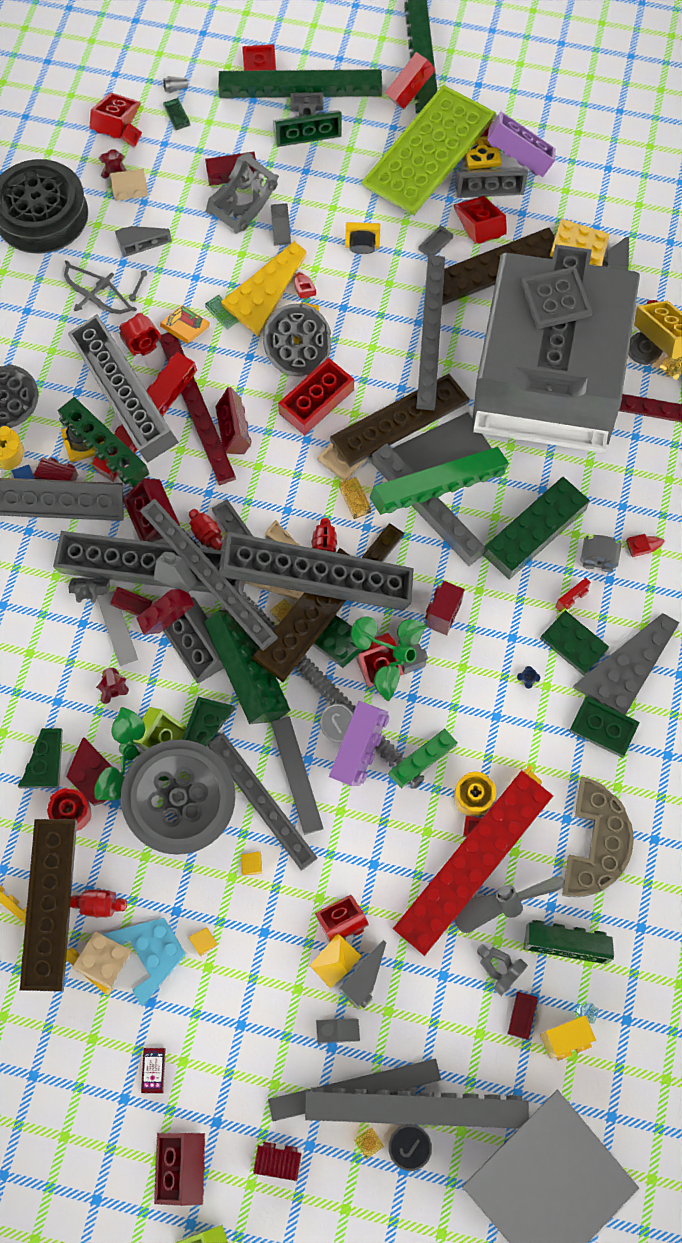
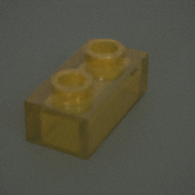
[339,477,371,519]

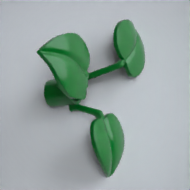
[351,616,427,701]
[94,707,181,800]

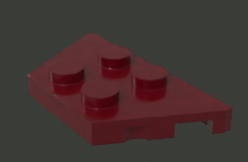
[66,737,113,806]

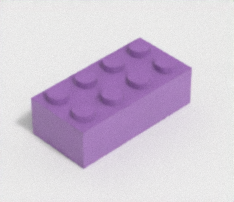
[487,111,556,177]
[329,701,390,786]

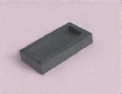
[418,225,454,257]

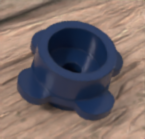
[517,666,541,689]

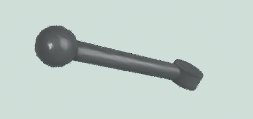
[129,270,147,302]

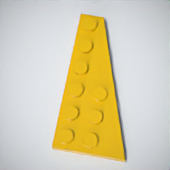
[221,241,307,337]

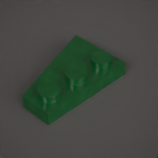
[182,697,236,746]
[18,728,63,789]

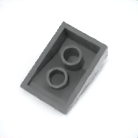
[339,940,387,1009]

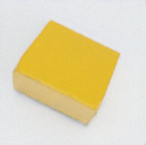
[241,851,262,876]
[188,927,218,957]

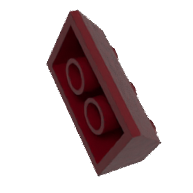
[215,387,251,455]
[124,478,180,542]
[154,1133,205,1206]

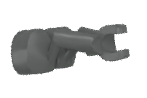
[477,944,528,996]

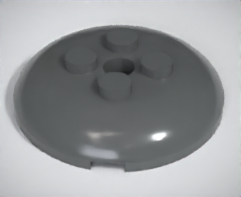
[263,304,332,376]
[0,364,39,428]

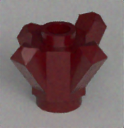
[98,149,127,179]
[96,668,129,704]

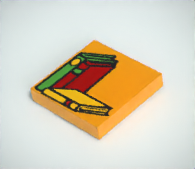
[160,305,210,344]

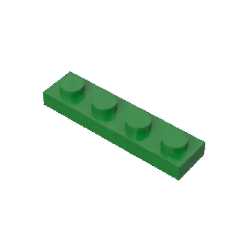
[388,728,458,789]

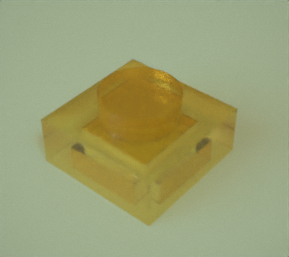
[270,598,292,623]
[354,1127,384,1160]

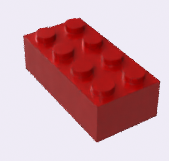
[278,357,355,436]

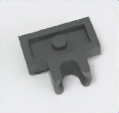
[290,93,323,116]
[68,578,110,603]

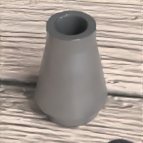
[163,76,188,93]

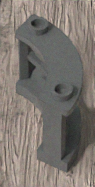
[205,152,279,234]

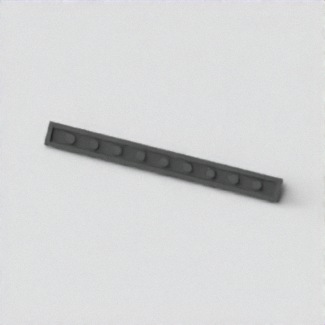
[416,255,445,410]
[140,499,278,651]

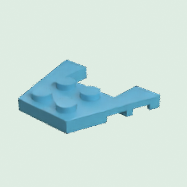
[102,918,186,1007]

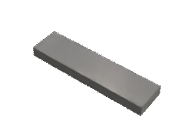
[97,591,138,666]

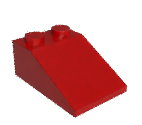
[89,92,141,139]
[453,196,507,244]

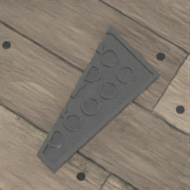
[572,613,680,715]

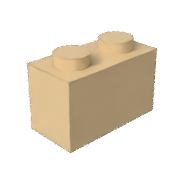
[110,168,149,201]

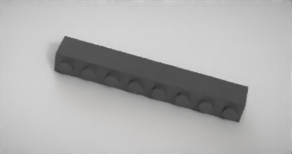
[372,443,485,566]

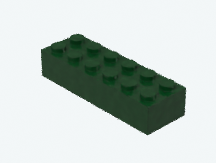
[483,476,590,580]
[204,610,291,724]

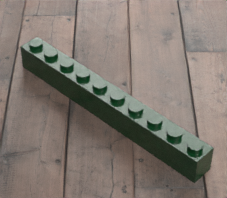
[404,0,438,114]
[218,69,382,98]

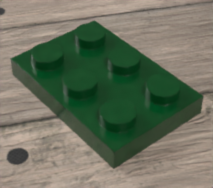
[540,610,610,675]
[313,615,364,668]
[569,696,640,758]

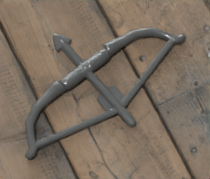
[64,260,137,314]

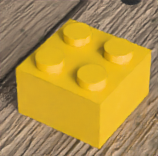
[540,1015,596,1061]

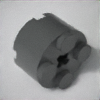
[580,535,622,572]

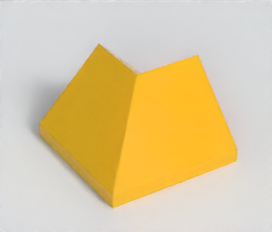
[309,934,362,989]

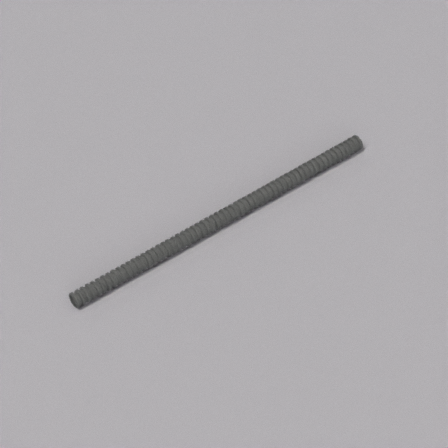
[182,529,425,789]

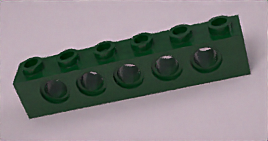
[57,397,150,488]

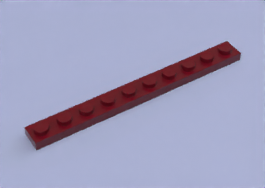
[159,332,236,486]
[619,394,682,423]

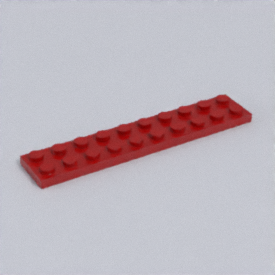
[392,770,554,956]

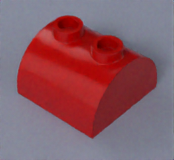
[315,894,369,942]

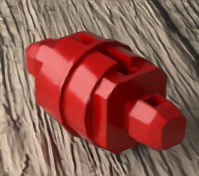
[189,509,222,551]
[311,518,337,553]
[71,889,127,918]

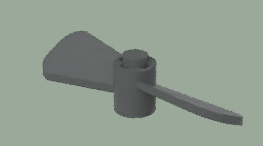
[454,876,565,933]

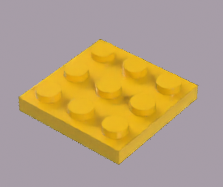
[550,219,610,266]

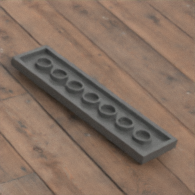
[0,478,124,521]

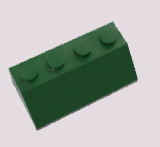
[273,110,342,147]
[523,920,614,965]

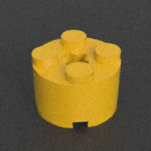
[0,426,25,470]
[454,771,496,817]

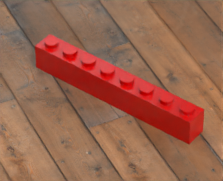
[92,352,198,482]

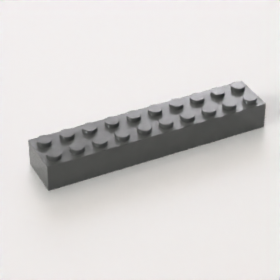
[68,314,179,463]
[53,531,245,596]
[218,532,414,611]
[305,1087,529,1129]

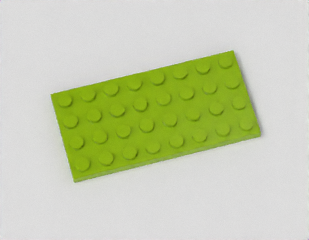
[361,85,497,215]

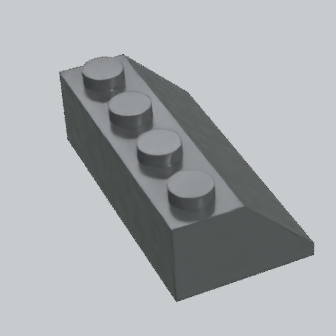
[455,167,528,198]
[164,597,224,684]

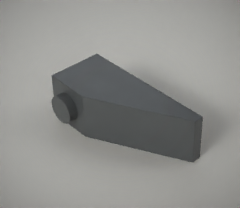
[115,226,172,257]

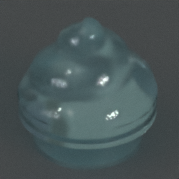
[575,1002,599,1024]

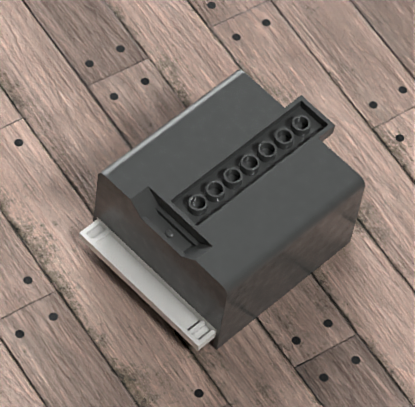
[472,244,640,453]

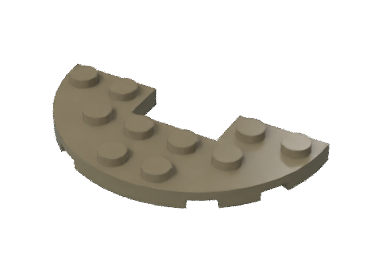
[562,777,634,897]

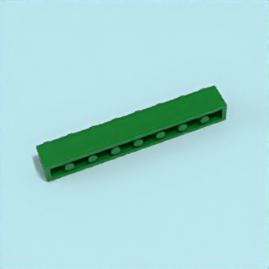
[369,447,509,515]

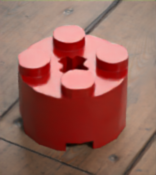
[119,313,161,356]
[47,788,92,831]

